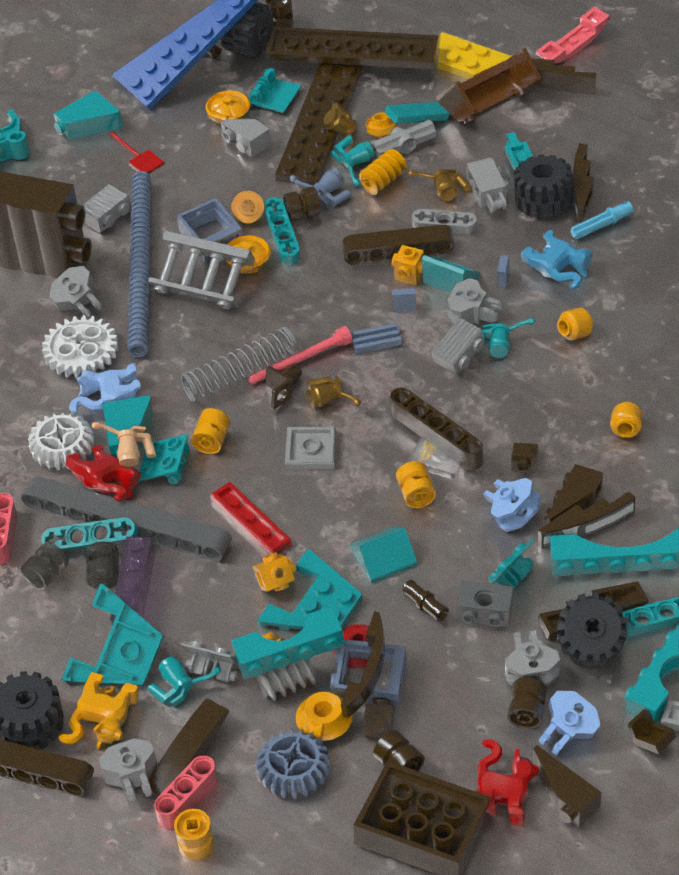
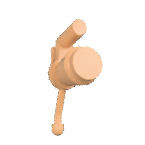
[92,422,157,467]

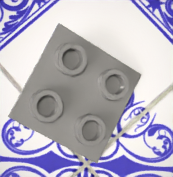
[181,641,240,683]

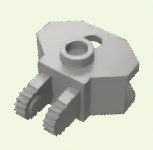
[49,266,103,320]
[447,278,503,326]
[505,630,560,686]
[99,738,158,802]

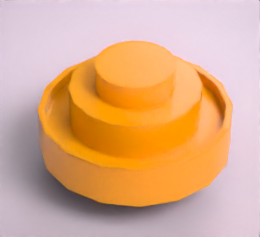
[366,112,398,139]
[231,191,264,224]

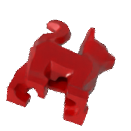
[65,445,141,502]
[476,739,539,826]

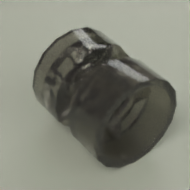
[20,541,69,590]
[86,541,119,589]

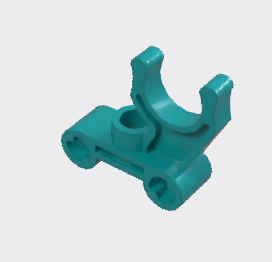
[0,110,30,163]

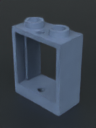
[177,198,243,263]
[330,640,407,706]

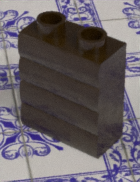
[0,171,92,278]

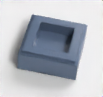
[497,255,510,289]
[392,288,416,312]

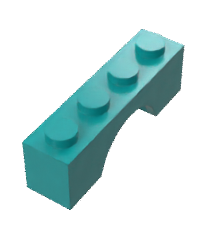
[231,606,345,680]
[624,625,679,723]

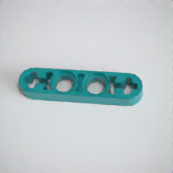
[264,197,300,264]
[41,517,139,552]
[622,596,679,639]

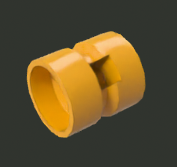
[191,408,231,455]
[396,461,436,508]
[174,809,214,861]

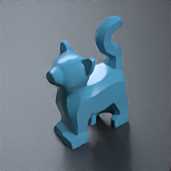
[521,230,593,290]

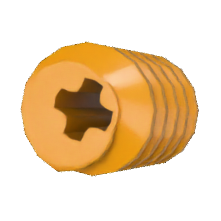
[360,149,407,195]

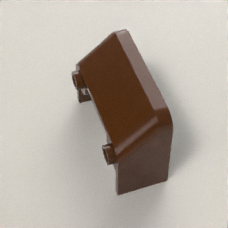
[435,47,541,124]

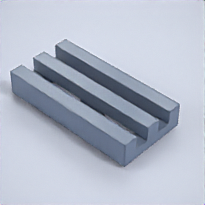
[350,323,402,354]

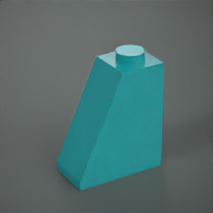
[54,90,123,140]
[102,395,153,461]

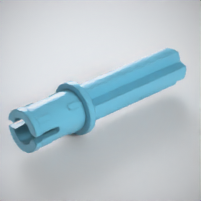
[570,201,634,239]

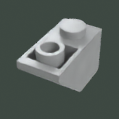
[221,119,271,158]

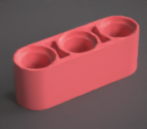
[0,493,17,565]
[154,756,218,830]

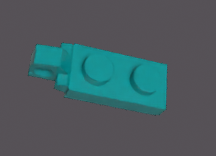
[504,132,533,170]

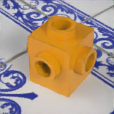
[392,245,424,285]
[252,552,295,592]

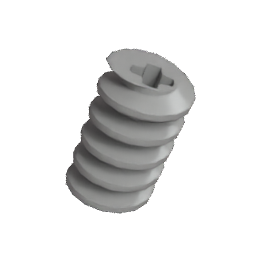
[257,659,316,701]

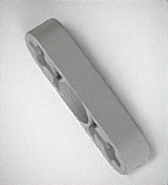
[412,209,477,235]

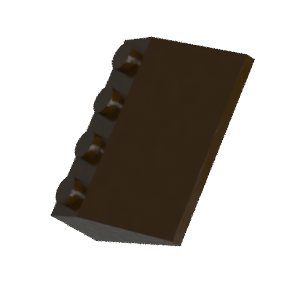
[353,761,491,875]

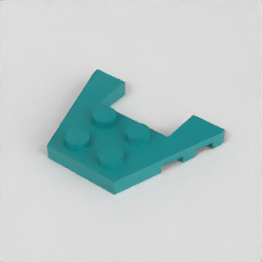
[257,549,363,631]
[61,584,165,685]

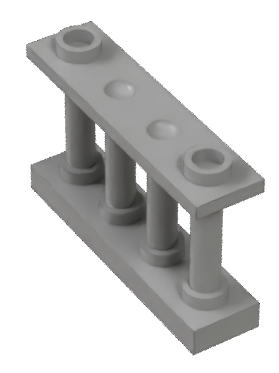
[148,231,255,310]

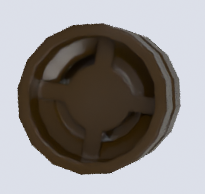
[265,0,293,27]
[283,186,321,222]
[507,677,547,729]
[373,730,425,772]

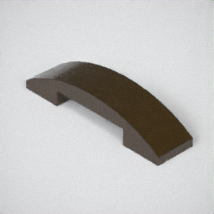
[341,611,385,718]

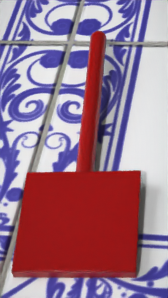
[109,131,165,173]

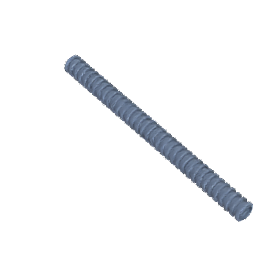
[127,171,152,357]

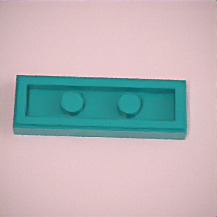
[385,102,450,124]

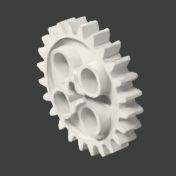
[42,315,119,378]

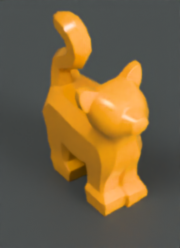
[59,672,139,750]

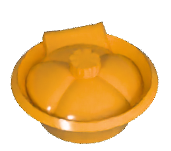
[206,90,250,124]
[225,235,271,273]
[296,692,352,741]

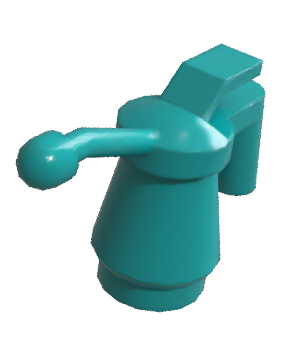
[332,135,375,187]
[479,318,535,358]
[147,656,221,707]

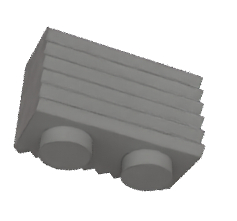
[83,184,131,233]
[431,317,485,375]

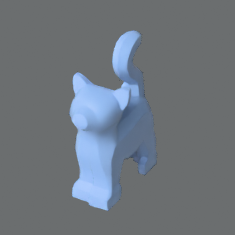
[69,363,141,414]

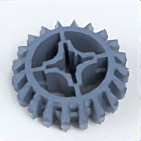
[256,728,330,800]

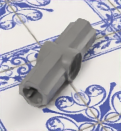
[370,120,436,159]

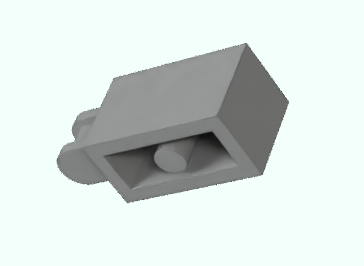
[467,157,509,213]

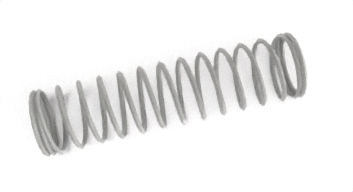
[181,326,298,402]

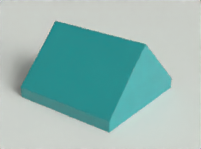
[422,255,480,296]
[349,526,417,583]

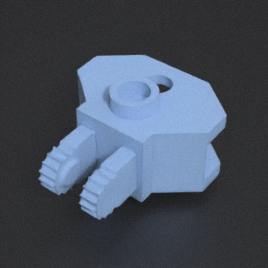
[483,478,541,532]
[538,691,600,756]

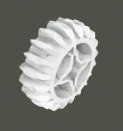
[28,411,94,471]

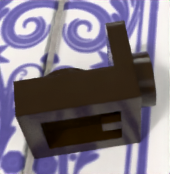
[511,443,538,473]

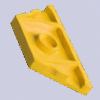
[438,32,511,79]

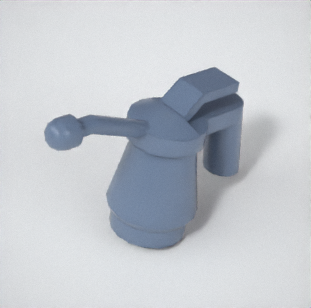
[290,168,352,208]

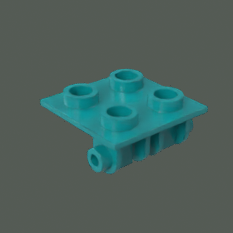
[248,68,302,113]
[138,434,190,484]
[487,538,534,588]

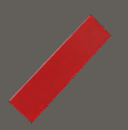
[210,482,292,555]

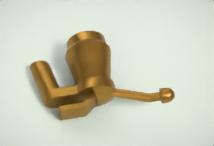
[323,103,357,148]
[408,169,471,201]
[306,376,361,408]

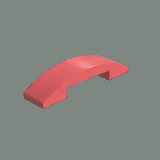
[536,7,610,64]

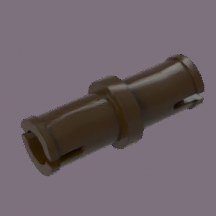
[402,580,449,622]

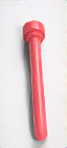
[248,326,353,384]

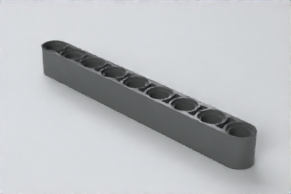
[21,476,232,562]

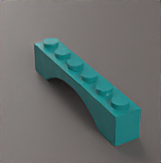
[549,528,679,576]

